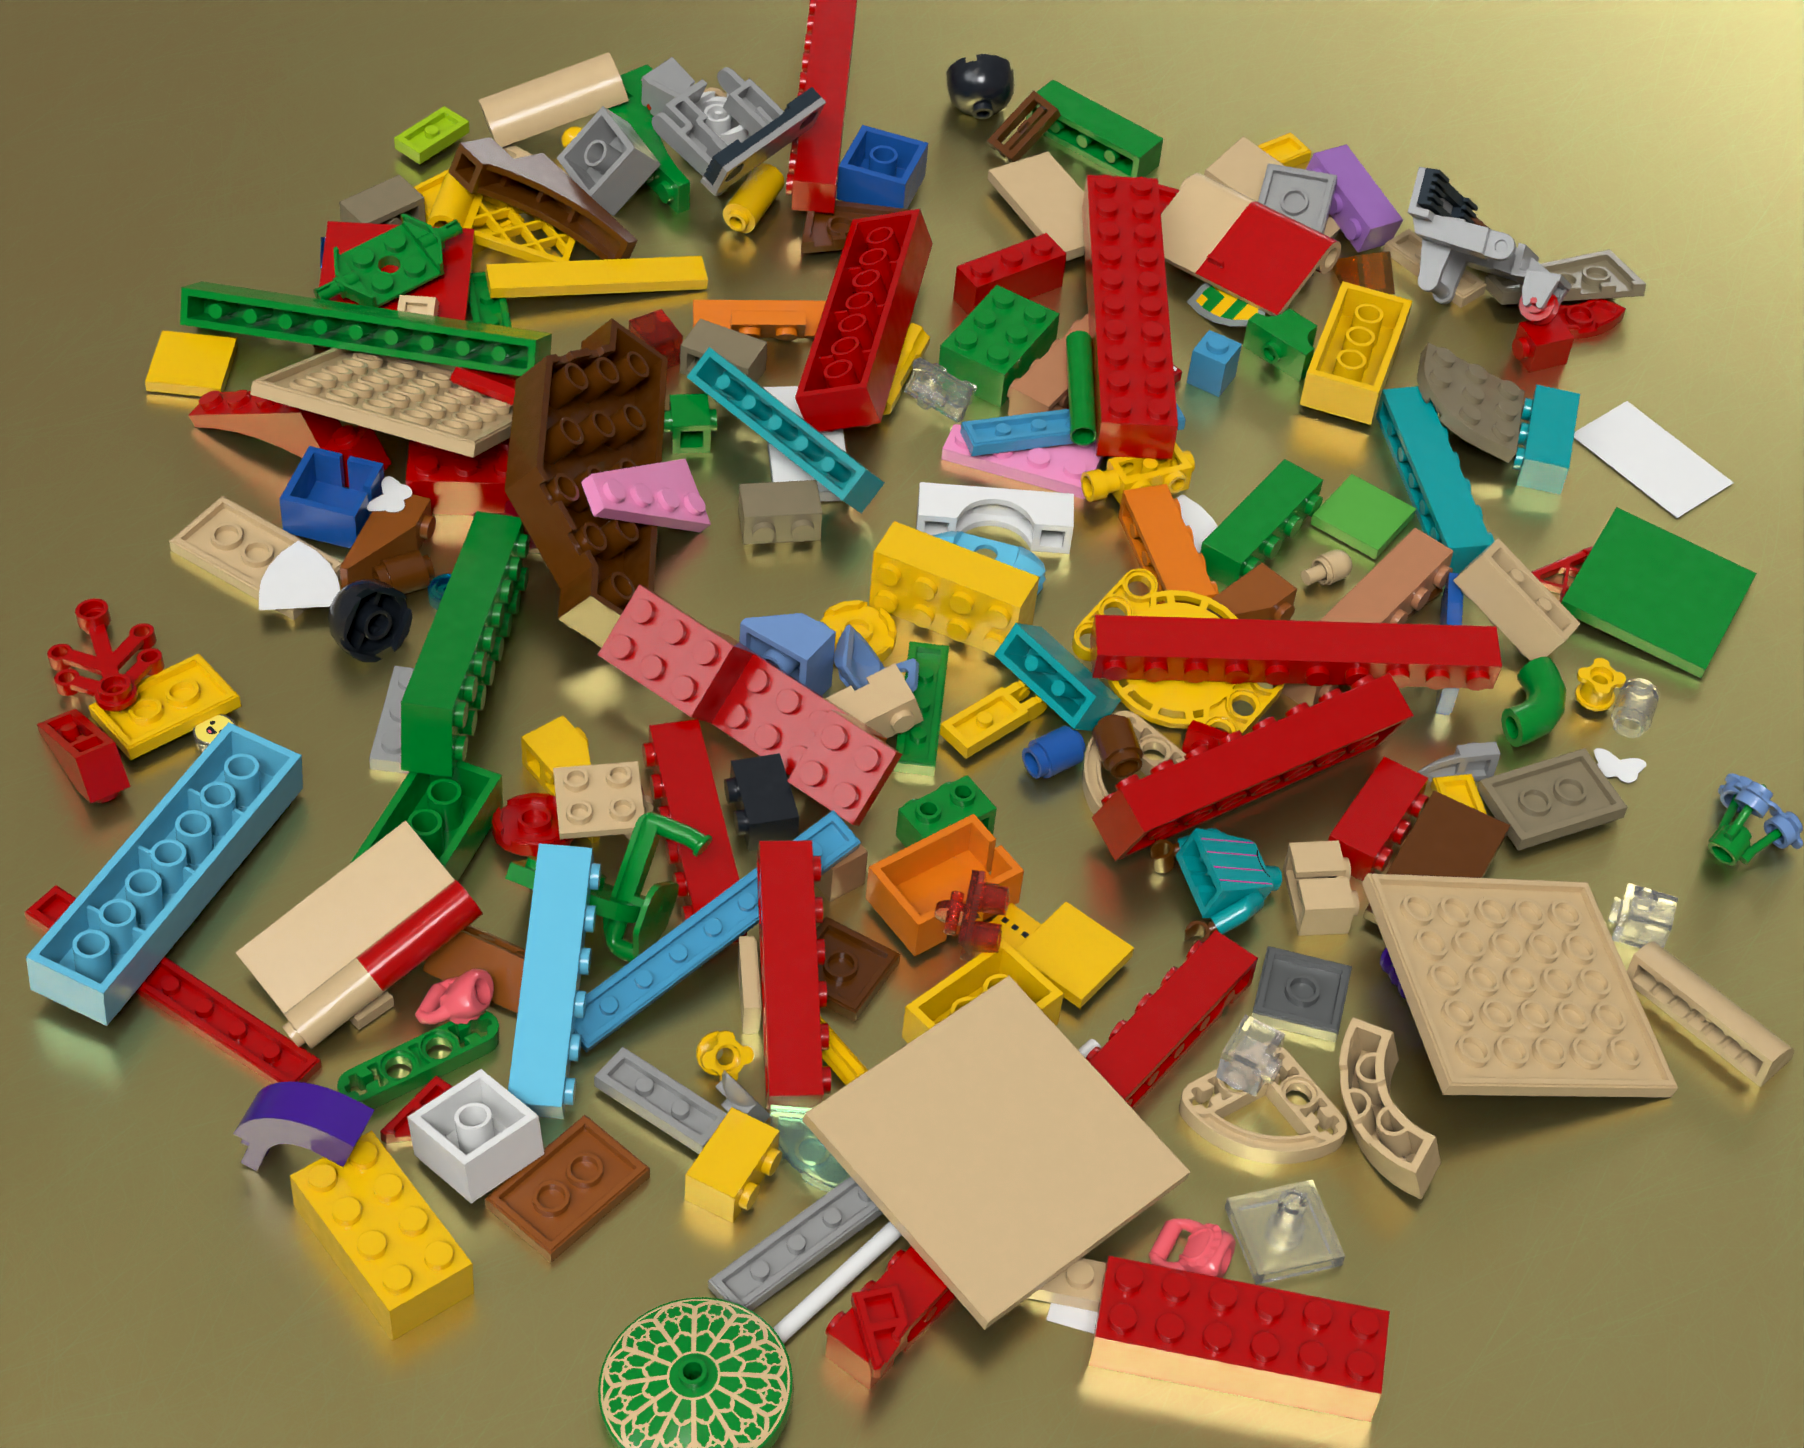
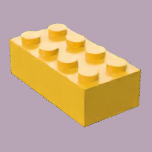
[1300,281,1412,425]
[869,521,1039,656]
[290,1130,474,1341]

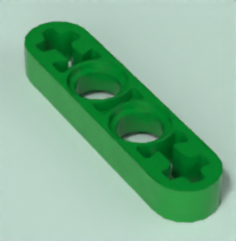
[337,1011,500,1109]

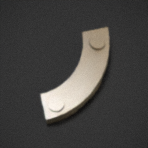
[1339,1017,1441,1199]

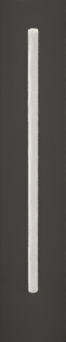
[773,1039,1101,1344]

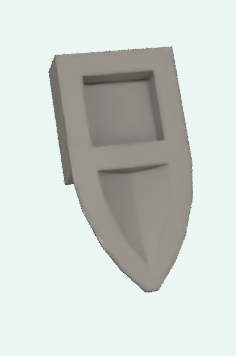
[1417,742,1501,782]
[715,1070,771,1122]

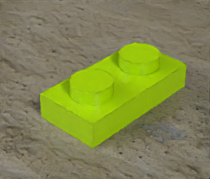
[394,106,470,164]

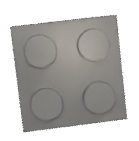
[557,106,661,216]

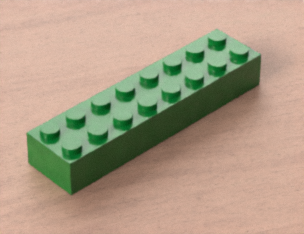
[401,511,530,778]

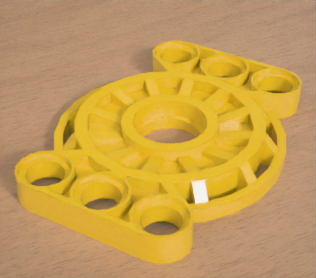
[1072,568,1285,735]

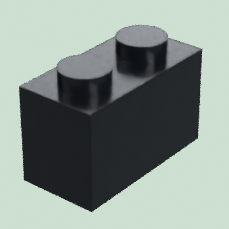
[724,753,799,851]

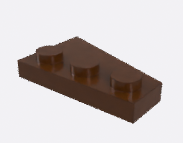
[801,200,911,254]

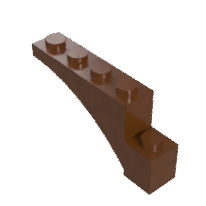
[448,137,638,260]

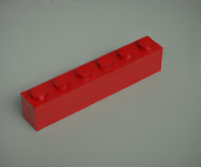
[642,719,747,943]
[756,840,831,1109]

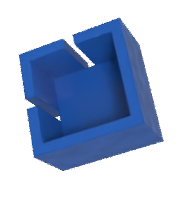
[279,446,384,549]

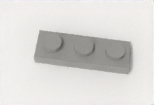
[369,666,414,774]
[594,1047,727,1154]

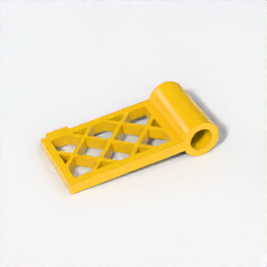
[427,172,576,262]

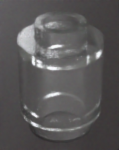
[1611,678,1660,738]

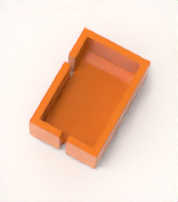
[866,814,1024,957]

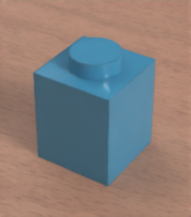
[1187,330,1242,397]

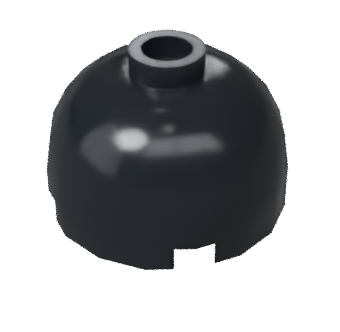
[946,54,1015,119]
[328,579,412,662]

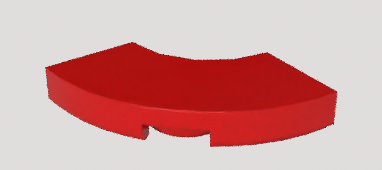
[1557,299,1626,339]

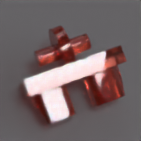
[934,870,1010,961]

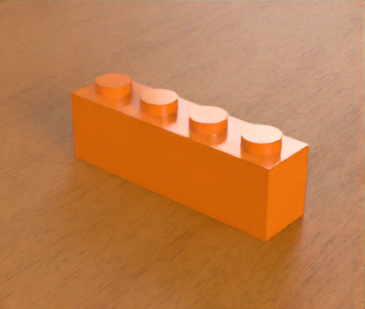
[1118,484,1219,606]

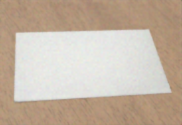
[1574,401,1734,518]

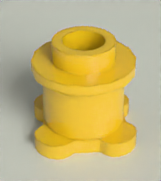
[1575,658,1626,711]
[696,1030,754,1081]

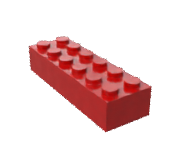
[1088,1256,1390,1422]

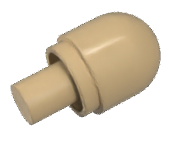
[1301,550,1352,585]

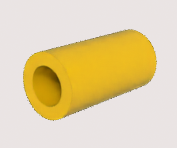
[723,163,785,233]

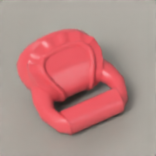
[415,969,494,1025]
[1149,1218,1236,1278]

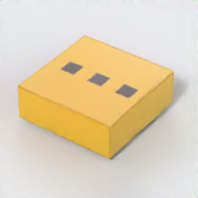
[983,903,1042,950]

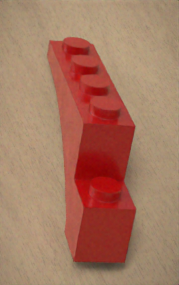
[188,389,391,487]

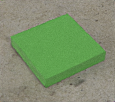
[1311,474,1417,560]

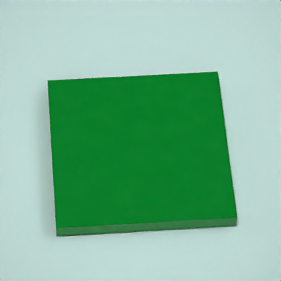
[1561,507,1757,678]

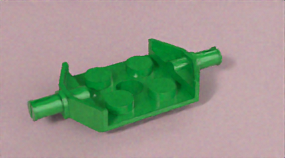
[314,213,463,307]

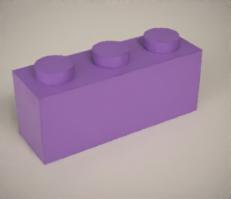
[1306,144,1403,253]

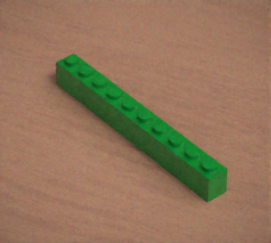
[180,281,552,376]

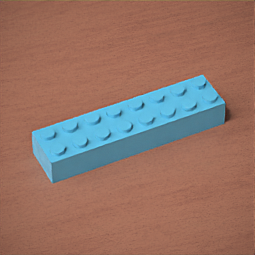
[26,722,303,1026]

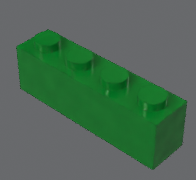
[1026,80,1163,177]
[1200,459,1323,586]

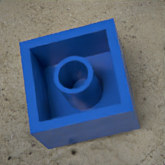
[836,125,928,209]

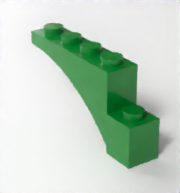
[608,64,690,214]

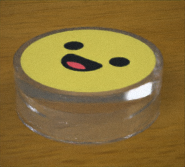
[193,714,235,752]

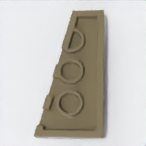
[1485,249,1646,305]

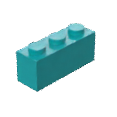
[1512,384,1580,495]
[994,623,1121,731]

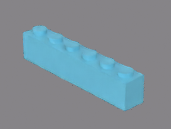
[508,843,601,1119]

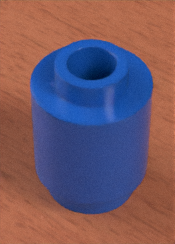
[1022,725,1086,779]

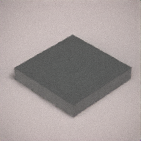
[1250,946,1352,1043]

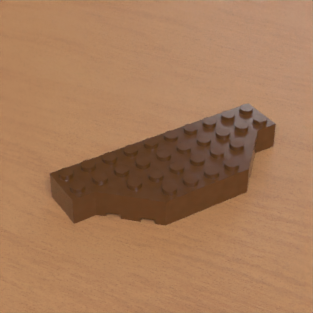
[505,318,668,648]

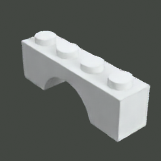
[916,482,1074,554]

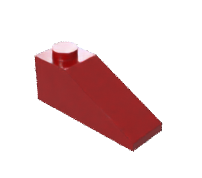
[37,708,131,803]

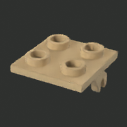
[553,761,654,840]

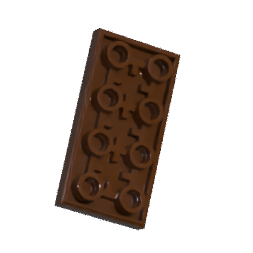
[1363,791,1510,925]

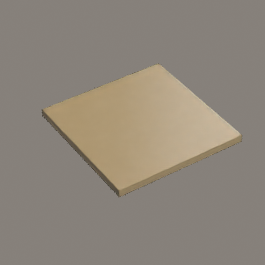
[250,348,513,457]
[1362,873,1678,1098]
[803,976,1190,1330]

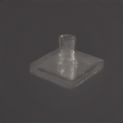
[1225,1180,1345,1285]

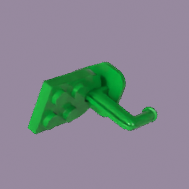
[505,812,712,962]

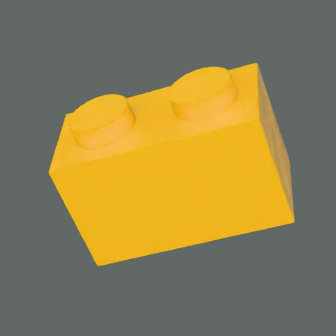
[685,1107,782,1223]

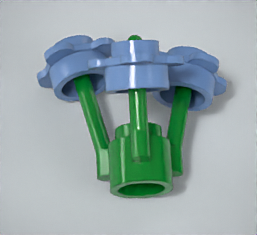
[1708,773,1803,866]

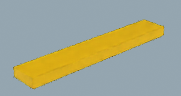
[485,256,708,298]

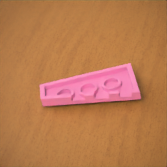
[941,424,1104,500]
[581,458,711,532]

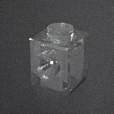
[1608,883,1678,948]
[1216,1014,1285,1097]

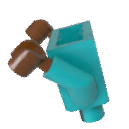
[1151,828,1282,946]

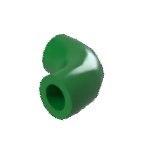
[1501,656,1566,747]

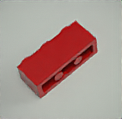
[953,233,1067,315]
[1328,756,1429,882]

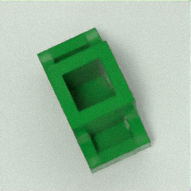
[1243,308,1318,382]

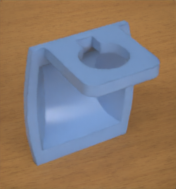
[834,625,919,692]

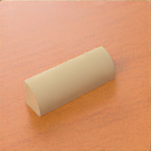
[478,52,629,147]
[1627,941,1794,1087]

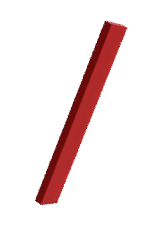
[24,885,322,1084]

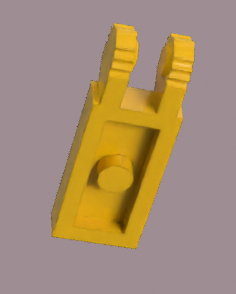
[939,679,1048,759]

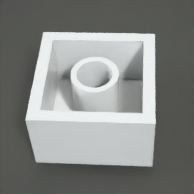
[407,1069,544,1204]

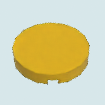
[819,600,897,662]

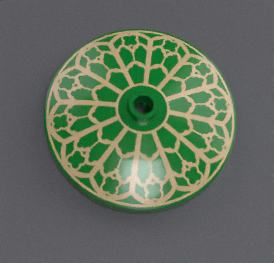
[598,1297,794,1448]

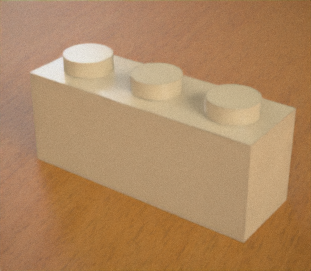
[1453,538,1580,661]

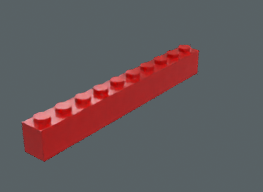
[786,0,857,214]
[1090,615,1502,691]

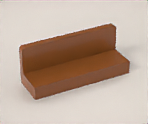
[423,925,526,1014]

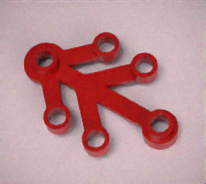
[47,598,165,712]

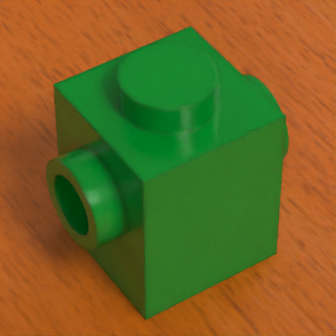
[663,393,717,454]

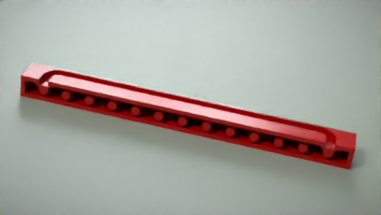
[825,930,1258,1390]

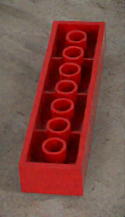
[795,209,933,432]
[1092,673,1414,861]

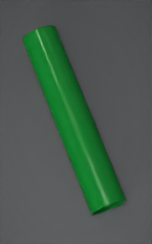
[1066,331,1097,445]

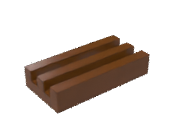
[987,90,1061,163]

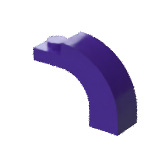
[233,1082,374,1171]

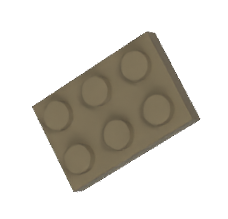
[1477,748,1628,851]

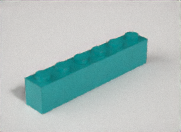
[687,347,885,514]
[1376,386,1494,574]

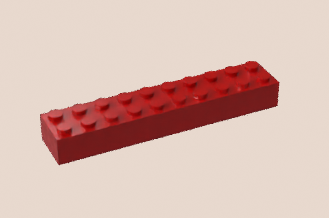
[1082,175,1178,460]

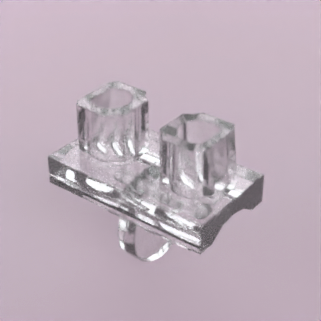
[904,357,977,423]

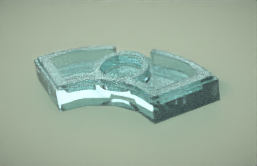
[770,1105,850,1192]

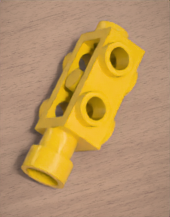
[1081,442,1195,505]

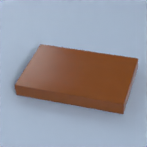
[485,1115,650,1263]

